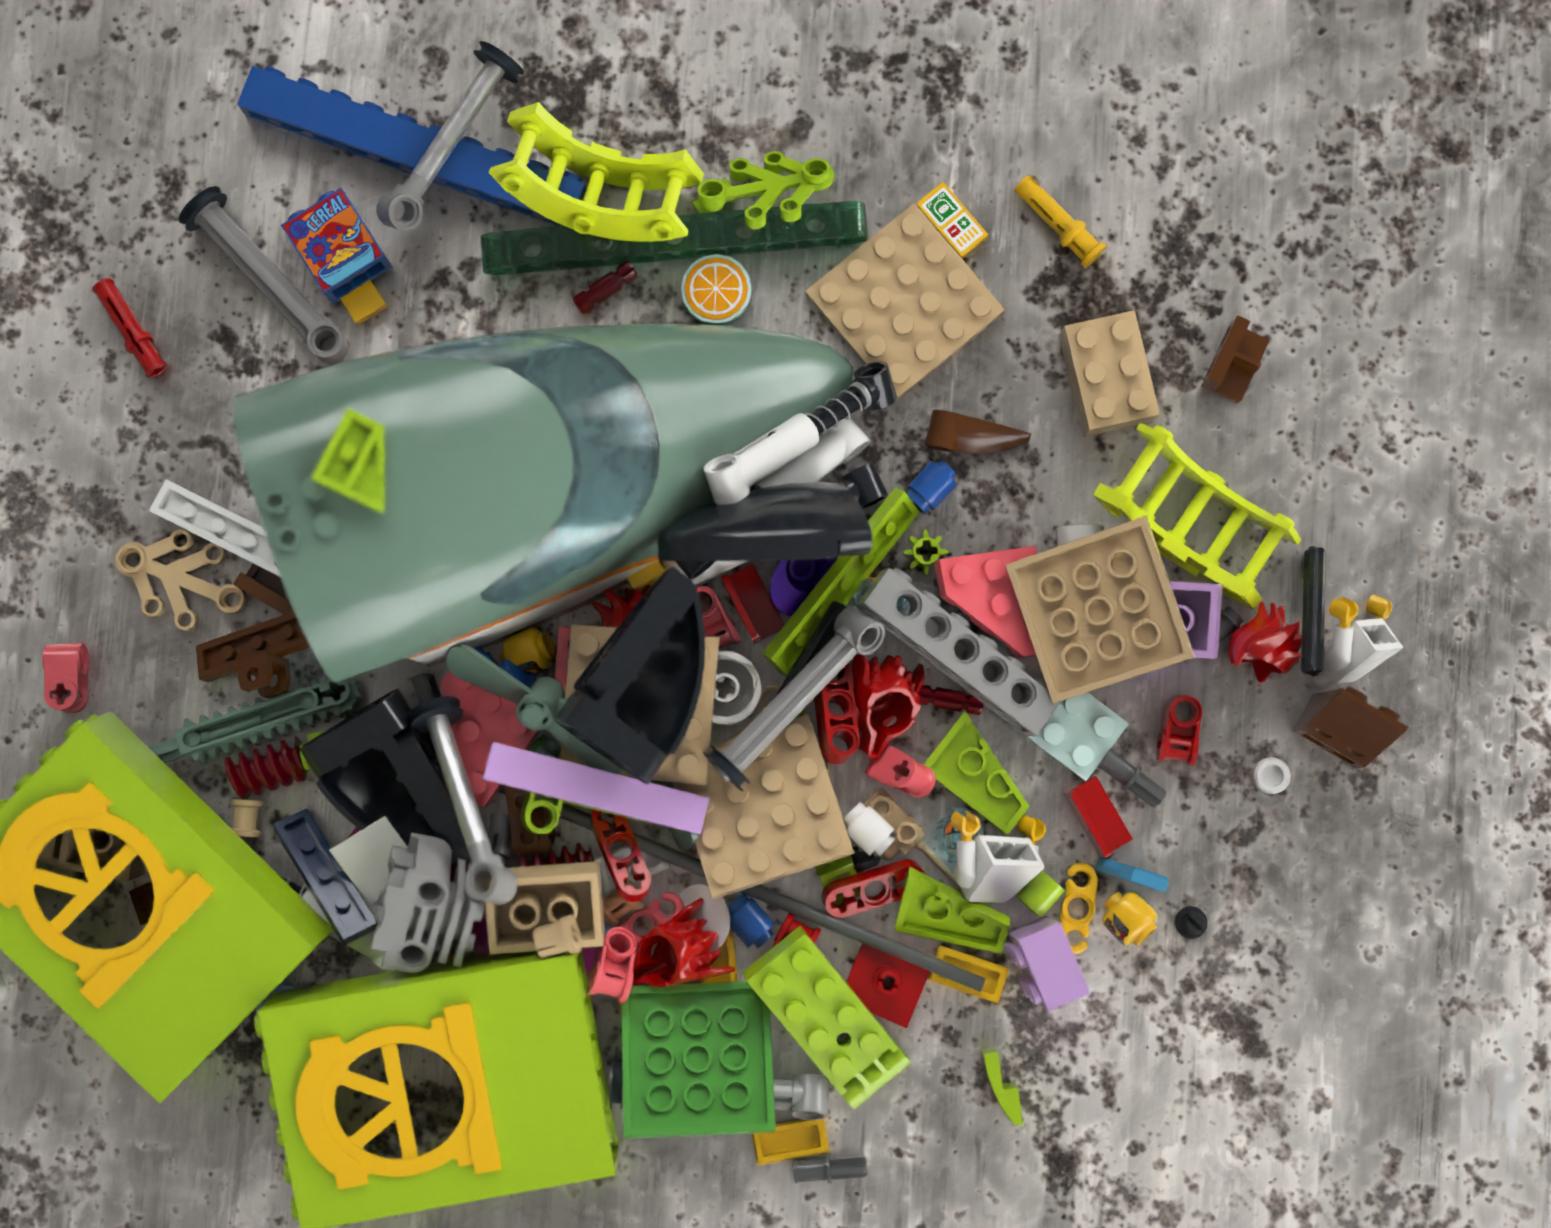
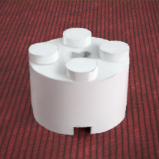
[712,651,762,726]

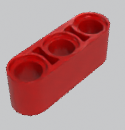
[814,662,860,765]

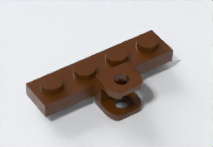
[196,611,311,698]

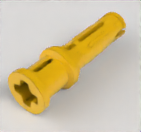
[1014,174,1107,269]

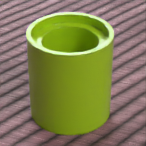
[1016,870,1065,918]

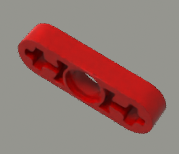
[590,810,651,902]
[821,859,926,918]

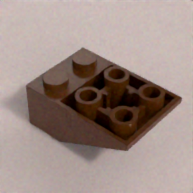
[1292,686,1408,768]

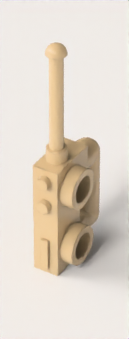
[863,788,962,892]

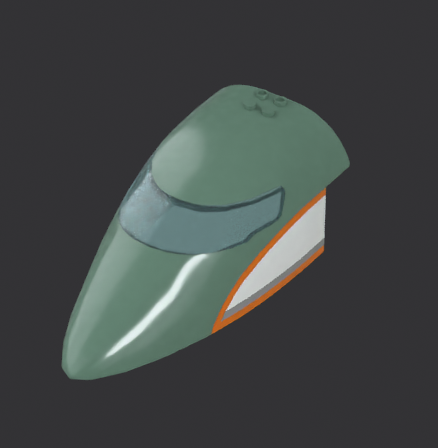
[233,323,853,683]

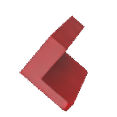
[721,564,784,644]
[1063,776,1133,858]

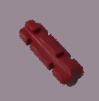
[573,261,638,314]
[919,684,984,715]

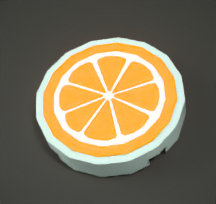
[681,254,752,325]

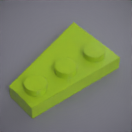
[923,711,1030,835]
[894,867,1010,954]

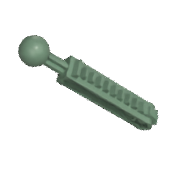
[148,675,363,766]

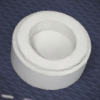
[1252,758,1291,794]

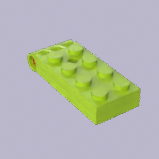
[742,926,912,1109]

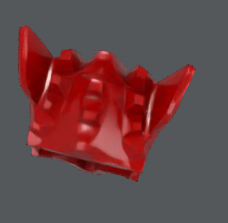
[853,654,925,759]
[632,898,735,987]

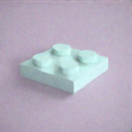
[1026,692,1129,781]

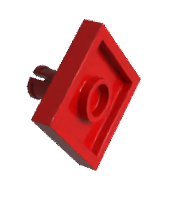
[846,943,930,1028]

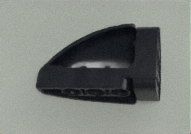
[658,482,873,561]
[553,566,705,785]
[299,688,472,867]

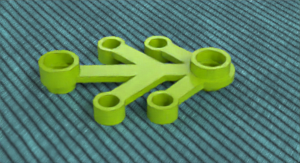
[697,151,835,229]

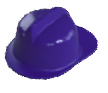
[769,557,837,616]

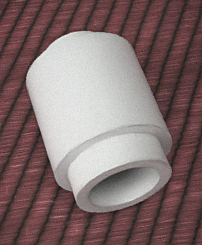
[843,802,895,856]

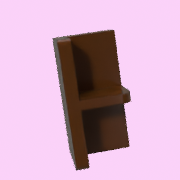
[1201,315,1269,403]

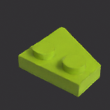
[311,408,385,515]

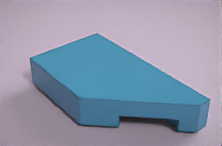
[1095,857,1169,892]

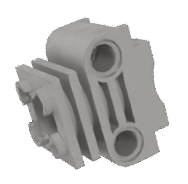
[370,833,485,973]

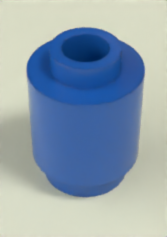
[906,461,957,515]
[728,893,775,948]

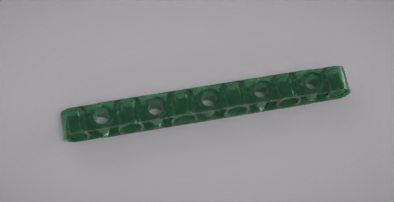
[480,201,868,275]

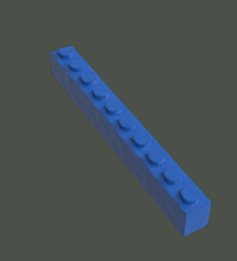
[237,66,587,233]

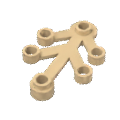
[115,529,248,631]

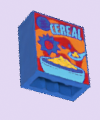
[281,188,393,305]

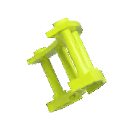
[489,102,704,242]
[1093,423,1302,611]

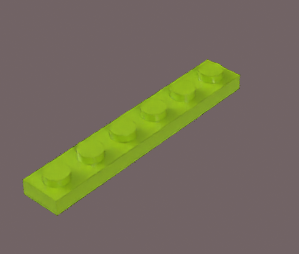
[762,487,920,677]

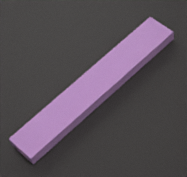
[482,742,709,835]

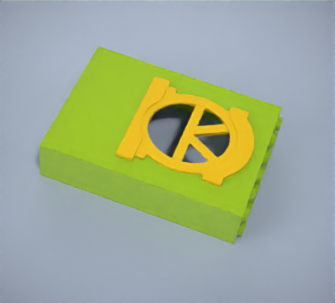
[0,711,334,1104]
[254,948,620,1228]

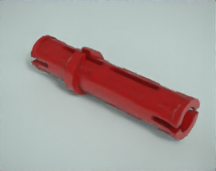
[92,278,167,378]

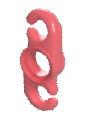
[612,892,684,953]

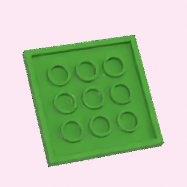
[621,981,776,1139]

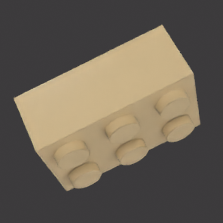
[1059,310,1160,438]
[485,861,605,954]

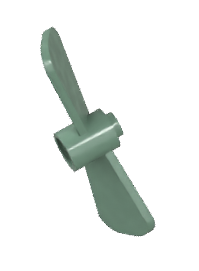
[446,644,622,774]

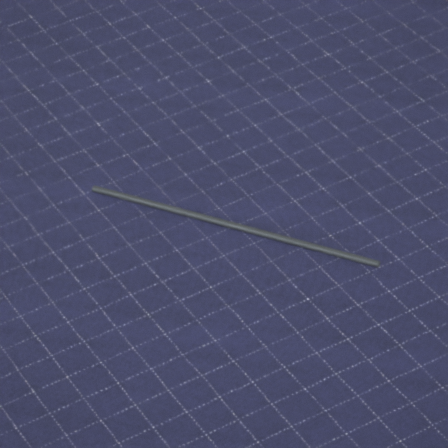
[344,714,986,992]

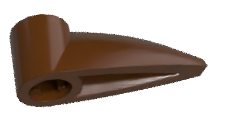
[925,410,1032,454]

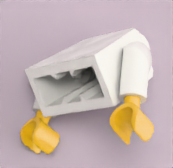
[1311,594,1403,689]
[951,811,1046,903]

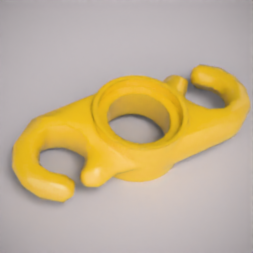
[1059,862,1098,955]

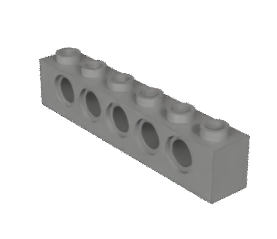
[856,568,1061,736]

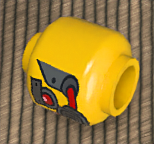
[499,627,556,676]
[1102,891,1158,946]

